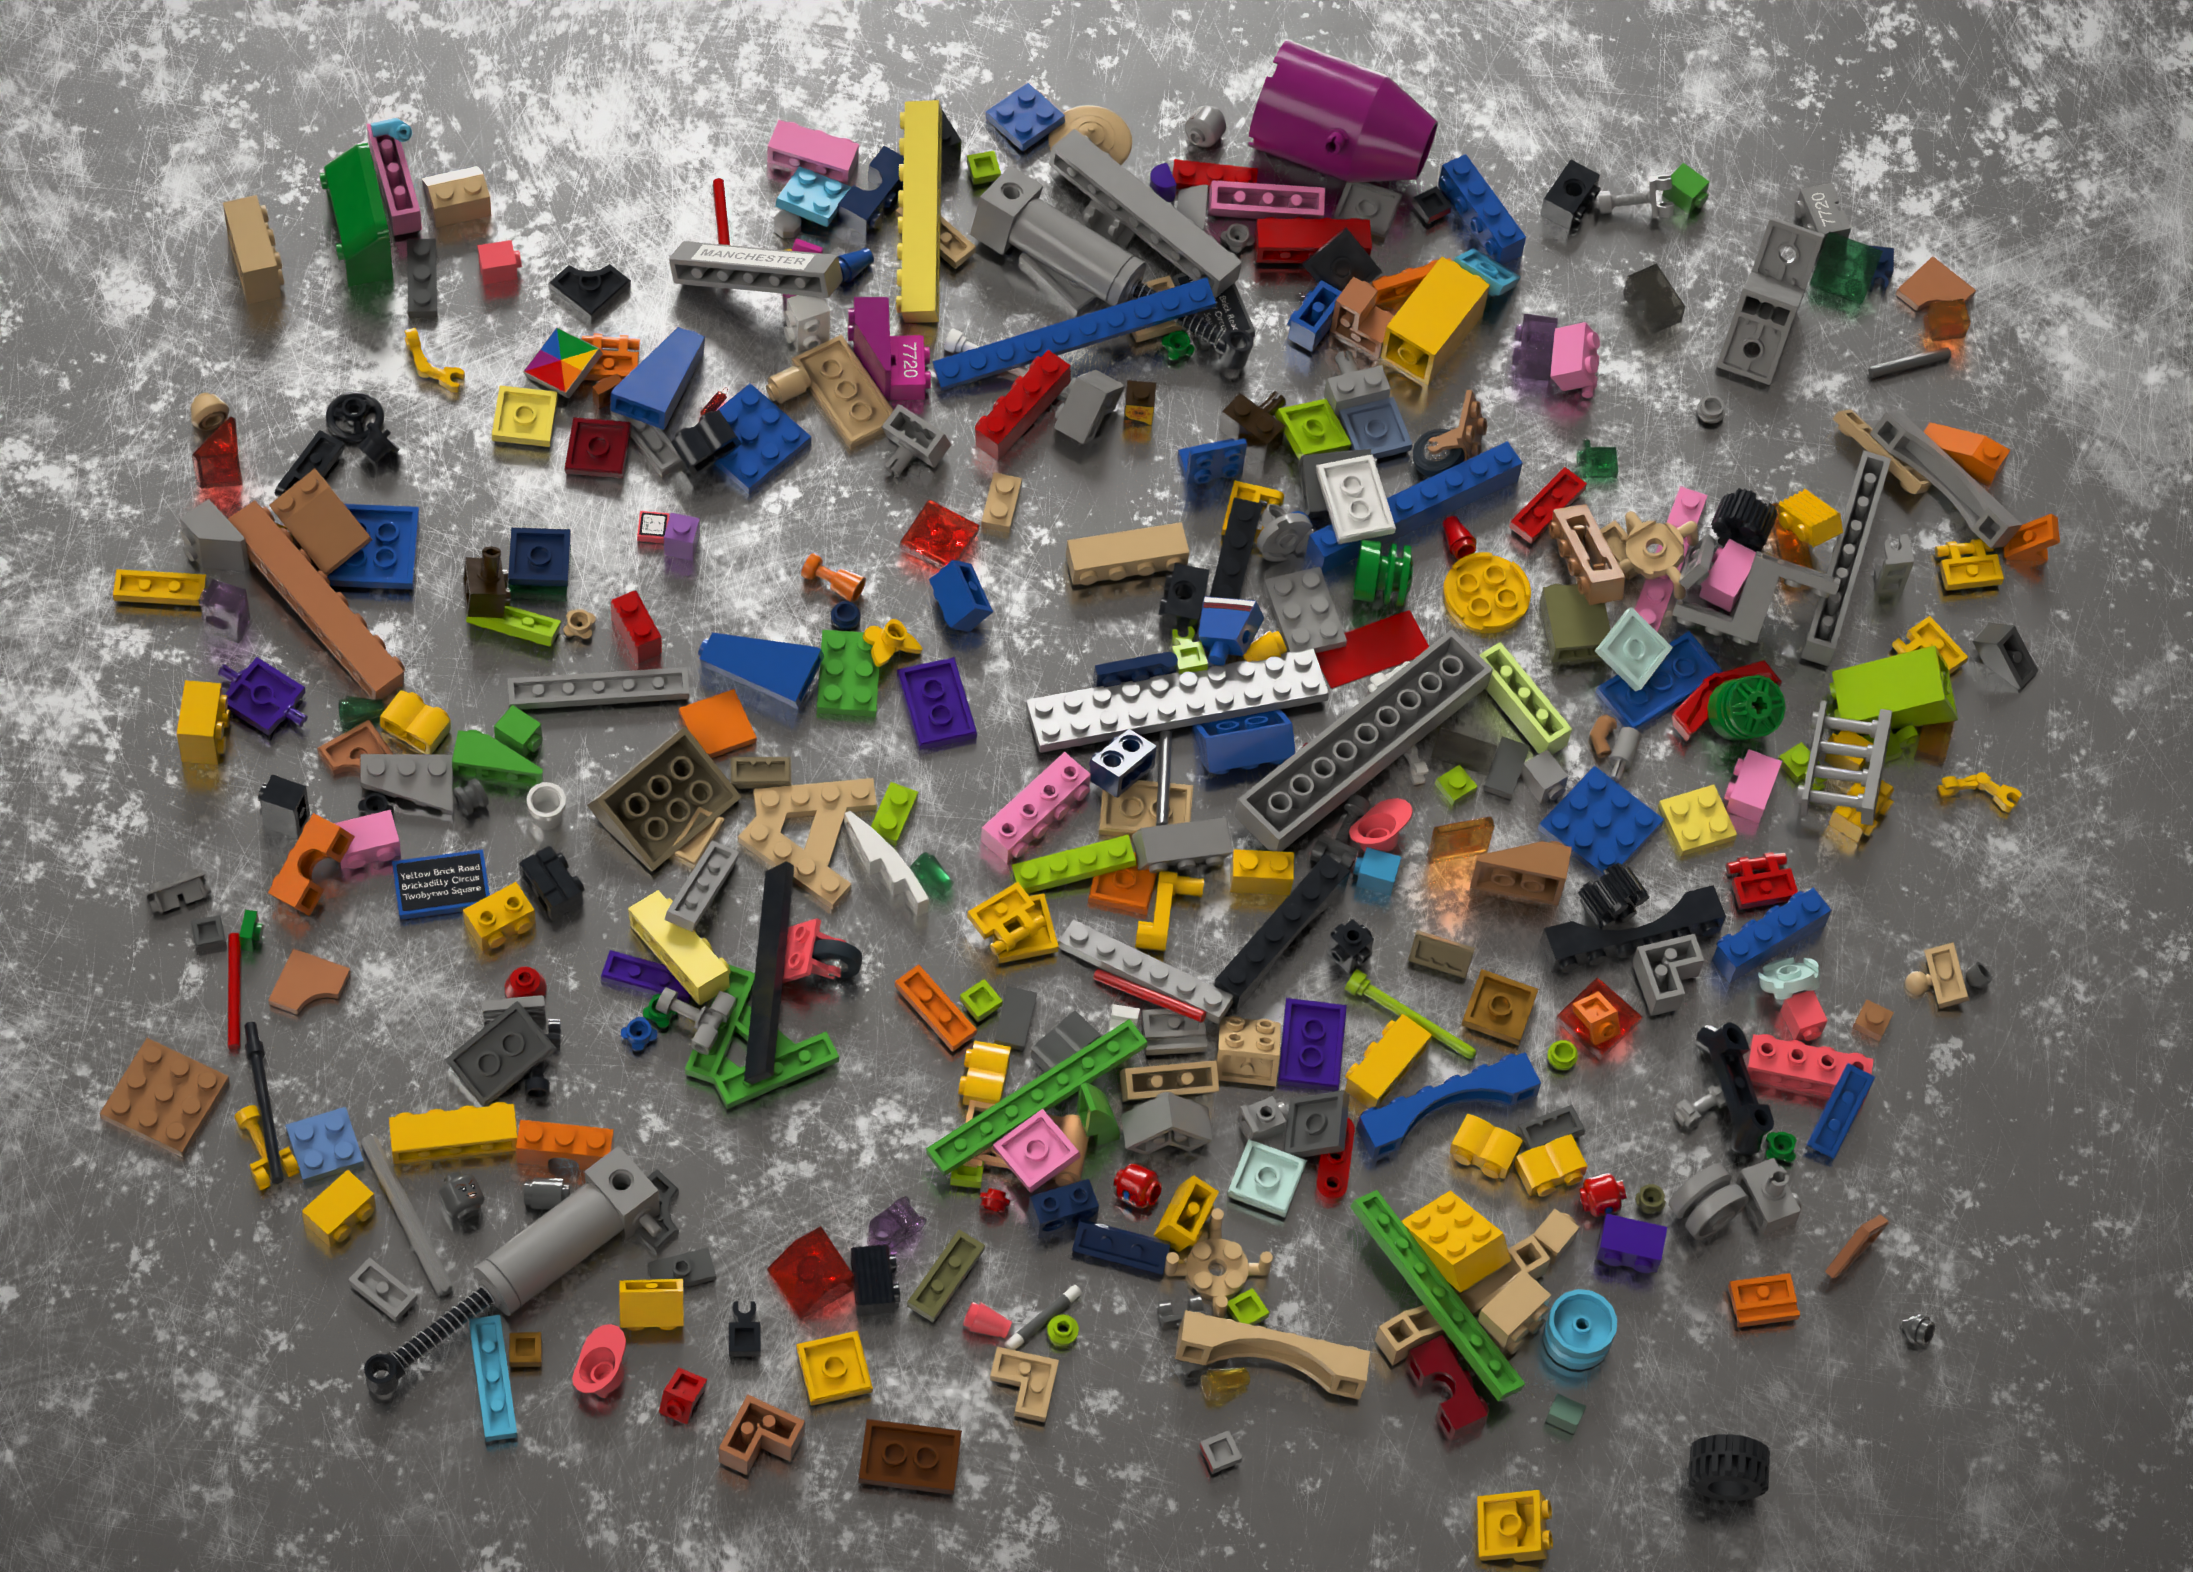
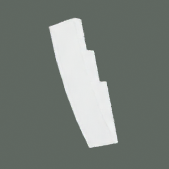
[844,811,929,916]

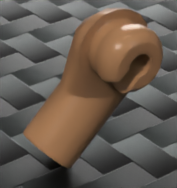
[1589,715,1617,758]

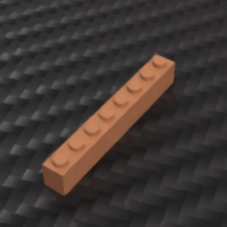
[228,500,405,704]

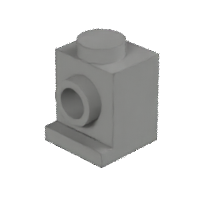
[1238,1096,1288,1142]

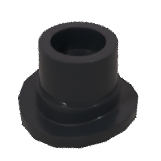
[358,422,400,464]

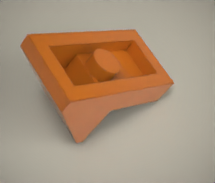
[2004,513,2060,561]

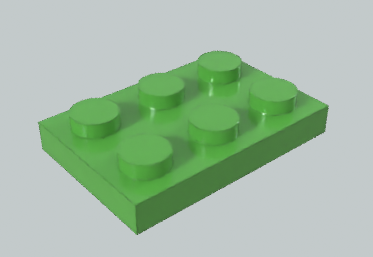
[817,630,879,717]

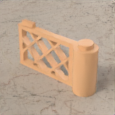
[963,1100,1089,1186]

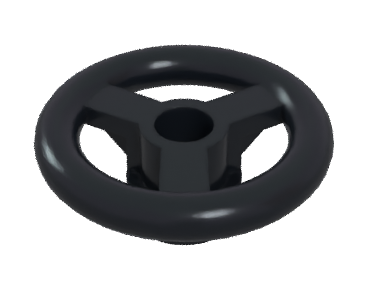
[326,391,384,442]

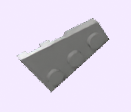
[360,754,453,815]

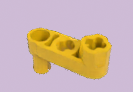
[1135,871,1204,951]

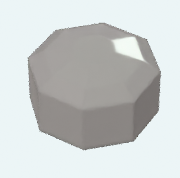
[774,210,801,238]

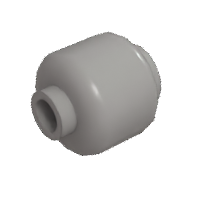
[1185,106,1226,148]

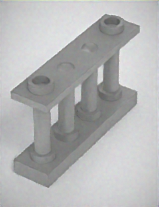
[1796,701,1892,825]

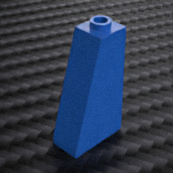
[610,327,705,430]
[698,632,824,709]

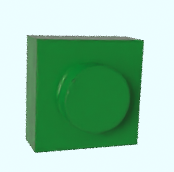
[239,909,264,952]

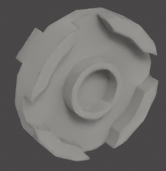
[1257,504,1314,562]

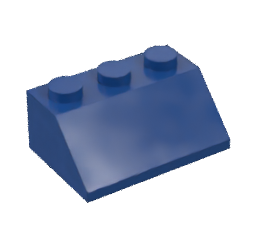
[1192,709,1296,774]

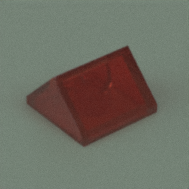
[192,416,243,489]

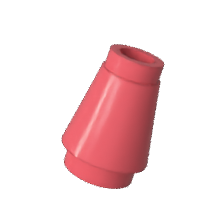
[963,1302,1012,1339]

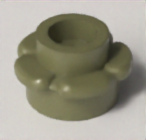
[1635,1184,1666,1214]

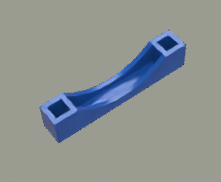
[1356,1052,1541,1160]

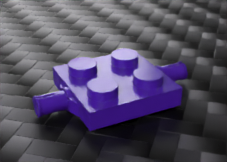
[218,657,308,736]

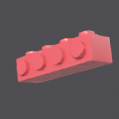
[1745,1034,1874,1104]

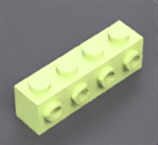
[1479,642,1572,755]

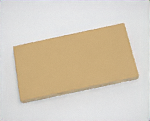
[792,334,894,450]

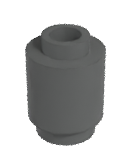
[524,1177,570,1210]

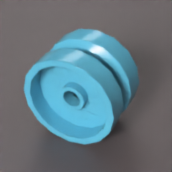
[1543,1289,1617,1370]

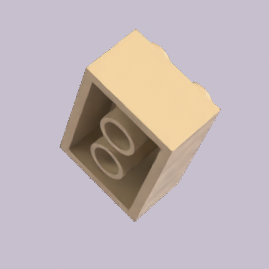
[223,195,284,305]

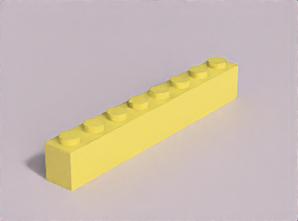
[896,100,942,323]

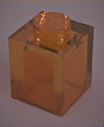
[1923,299,1971,342]

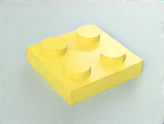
[492,385,558,447]
[1658,784,1737,856]

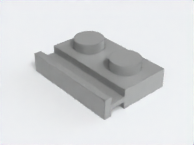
[1141,1009,1207,1055]

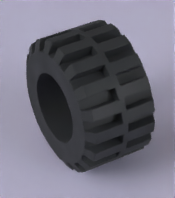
[1688,1434,1770,1501]

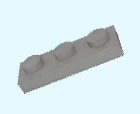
[1679,533,1716,590]

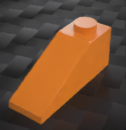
[1924,422,2010,488]

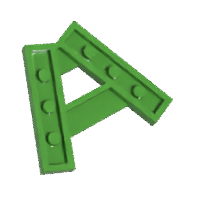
[685,964,840,1109]

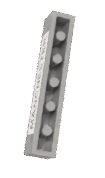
[669,241,843,298]

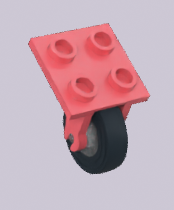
[783,918,862,983]

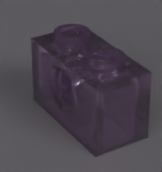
[1512,313,1558,381]
[199,579,250,643]

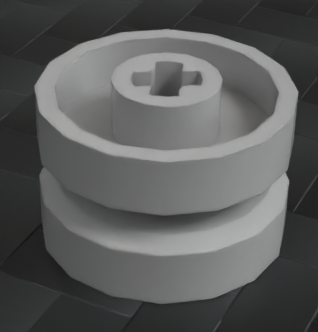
[1668,1163,1749,1240]

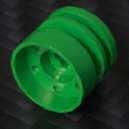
[1353,539,1414,607]
[1707,675,1786,741]

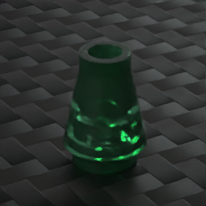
[338,696,384,726]
[910,851,955,896]

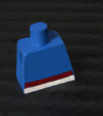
[1198,596,1264,666]

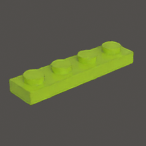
[1012,834,1137,894]

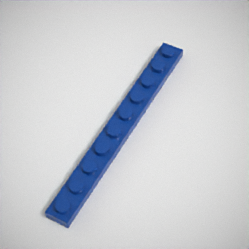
[932,277,1216,391]

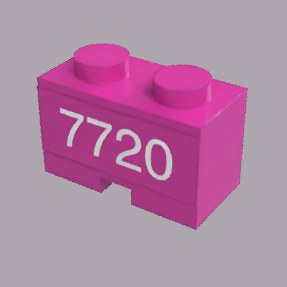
[890,335,931,400]

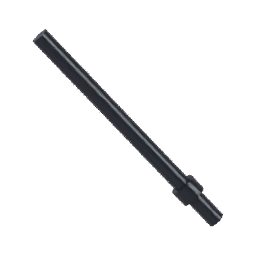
[244,1022,284,1184]

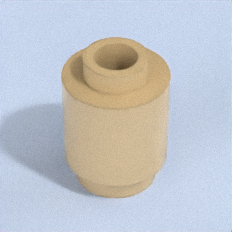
[766,365,811,404]

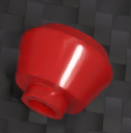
[504,966,547,998]

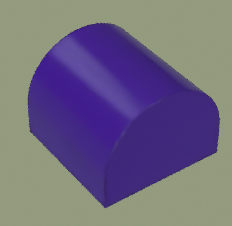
[1149,163,1177,202]

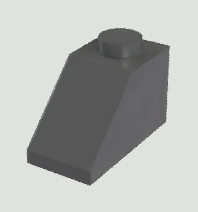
[1972,623,2038,689]

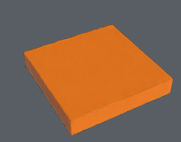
[679,689,757,758]
[1088,852,1157,915]

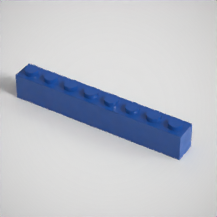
[1306,441,1523,573]

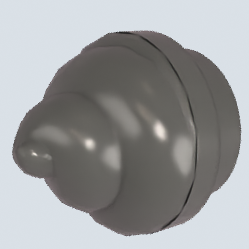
[1902,1314,1935,1346]

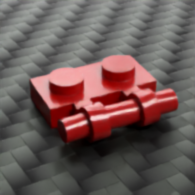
[1726,852,1798,910]

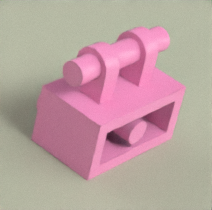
[1550,322,1600,398]

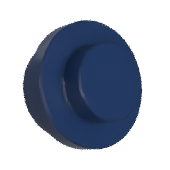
[831,601,861,630]

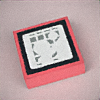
[637,511,670,544]

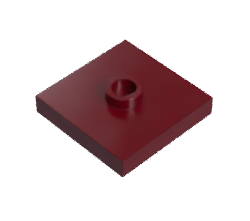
[564,417,632,478]

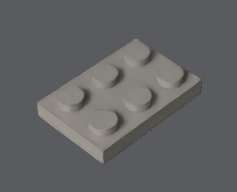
[1263,567,1347,653]

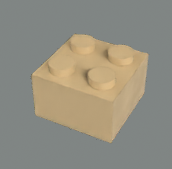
[1477,1270,1551,1355]

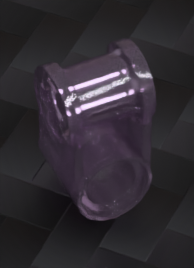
[867,1196,927,1251]

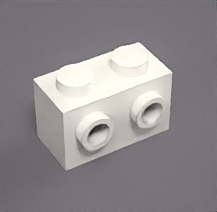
[784,295,830,352]

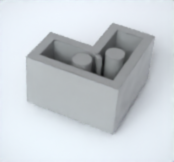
[1054,369,1125,444]
[1632,934,1704,1016]
[1121,1092,1213,1155]

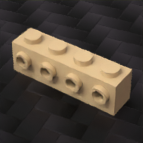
[1066,522,1189,585]

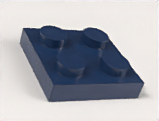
[508,527,571,587]

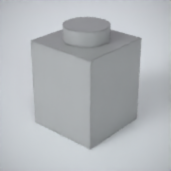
[1520,749,1568,804]

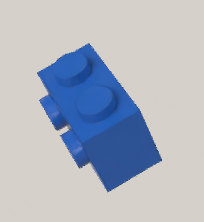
[1287,280,1342,352]
[929,560,993,632]

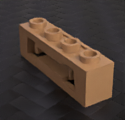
[1549,504,1625,605]

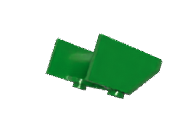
[319,142,394,287]

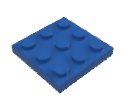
[714,383,811,494]
[327,504,419,589]
[1538,766,1664,877]

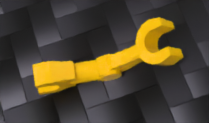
[404,328,465,393]
[1937,772,2022,813]

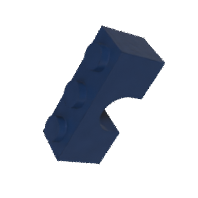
[837,146,904,236]

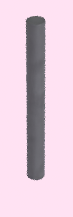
[1156,730,1172,826]

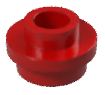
[979,1188,1010,1213]

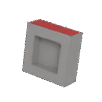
[1199,1430,1242,1474]

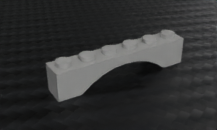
[1870,411,2022,548]

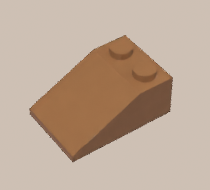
[269,468,373,576]
[1470,841,1572,906]

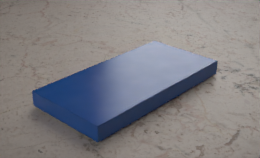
[1596,631,1723,731]

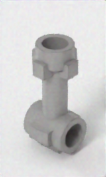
[1673,1084,1727,1129]

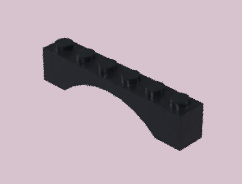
[1214,854,1350,1013]
[1540,885,1726,973]

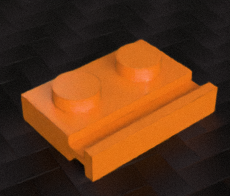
[1728,1273,1800,1327]

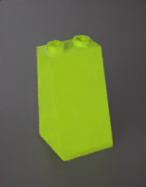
[1829,646,1958,734]

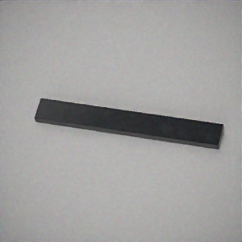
[744,861,794,1085]

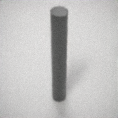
[1868,347,1951,378]

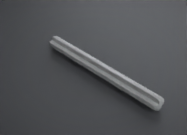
[361,1134,453,1296]

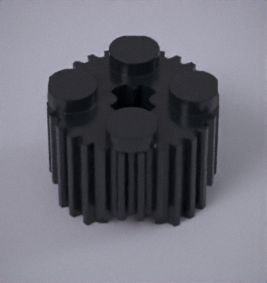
[1711,488,1778,552]
[1578,862,1650,930]

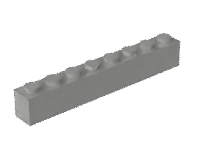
[1049,129,1242,298]
[1801,450,1891,666]

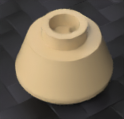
[191,393,229,431]

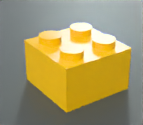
[176,680,230,765]

